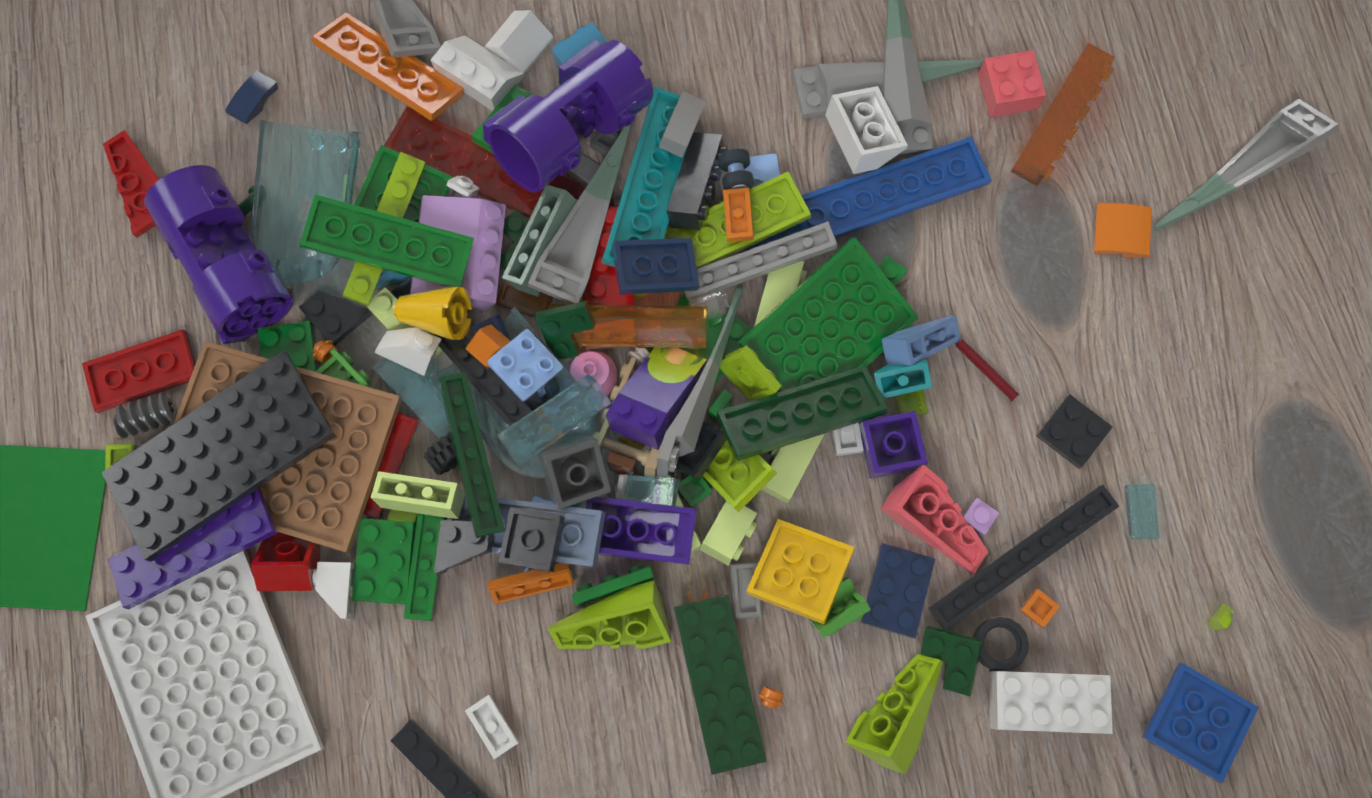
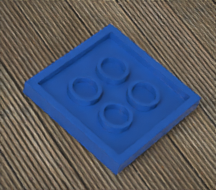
[1142,663,1259,783]

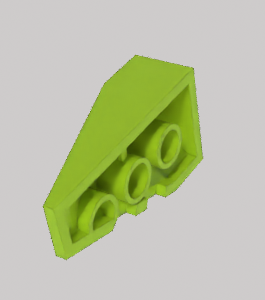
[548,580,672,649]
[845,654,942,774]

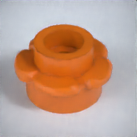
[313,340,338,364]
[758,686,784,709]

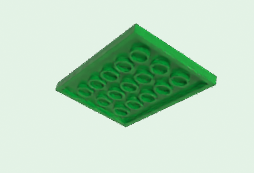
[737,237,919,392]

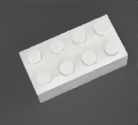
[989,671,1113,734]

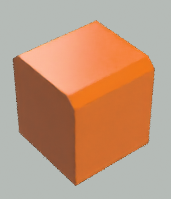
[465,324,511,368]

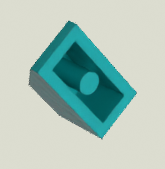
[874,359,932,398]

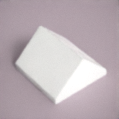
[485,10,554,74]

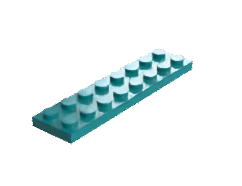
[601,87,695,267]

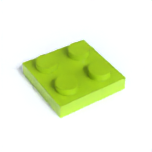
[719,345,781,401]

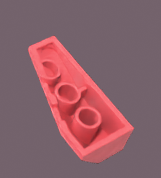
[880,465,988,574]

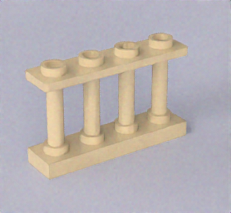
[593,356,662,479]

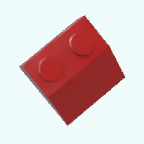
[251,532,321,592]

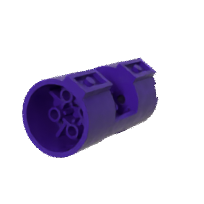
[483,40,653,192]
[144,165,293,344]

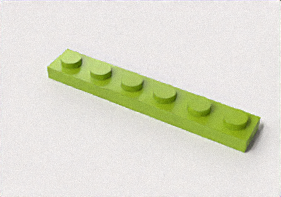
[343,152,425,306]

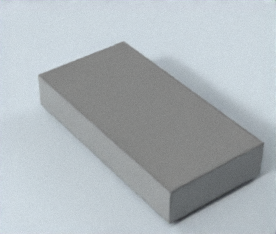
[730,562,762,620]

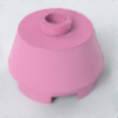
[565,350,617,401]

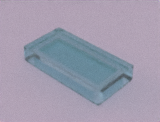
[624,475,680,506]
[1124,484,1160,539]

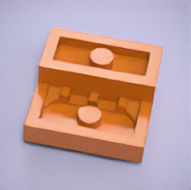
[1094,203,1152,258]

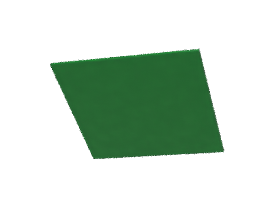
[0,445,106,611]

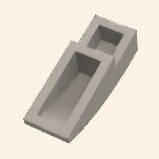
[659,91,706,158]

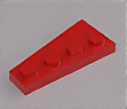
[103,130,160,238]
[583,206,636,311]

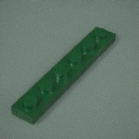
[437,372,505,538]

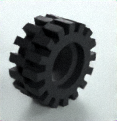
[424,432,458,475]

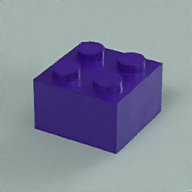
[859,411,928,479]

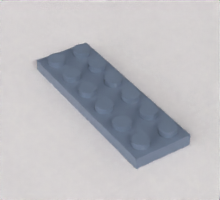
[447,496,606,568]

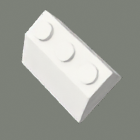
[431,35,525,111]
[825,86,908,174]

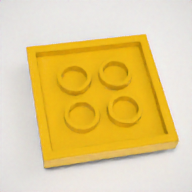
[746,519,855,625]

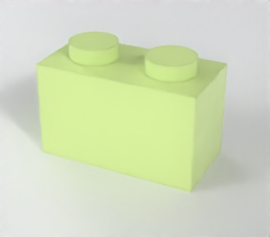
[700,501,758,566]

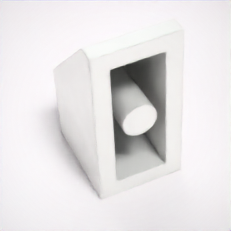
[375,327,441,376]
[312,562,355,620]

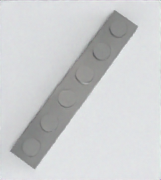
[685,222,838,302]

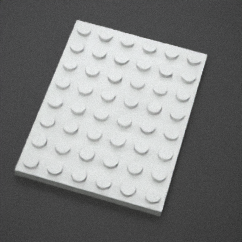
[86,550,324,798]

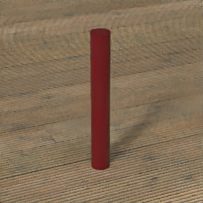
[955,339,1020,401]

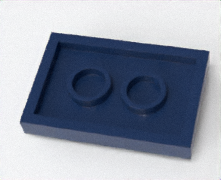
[612,238,700,295]
[861,543,936,639]

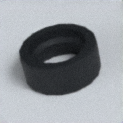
[973,617,1029,671]

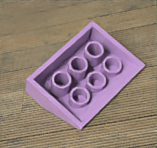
[410,195,506,311]

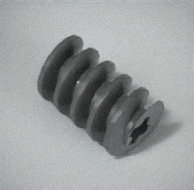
[113,392,177,439]

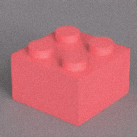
[978,50,1046,118]

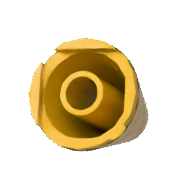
[393,286,472,340]

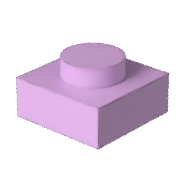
[963,498,999,536]

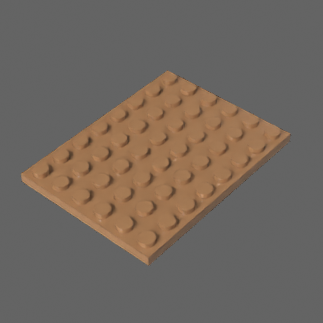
[173,341,403,553]

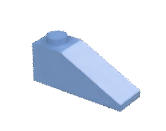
[882,315,961,366]

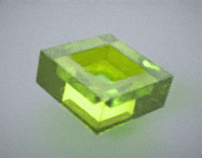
[895,390,928,416]

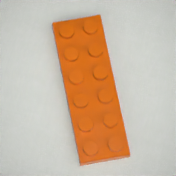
[312,13,464,121]

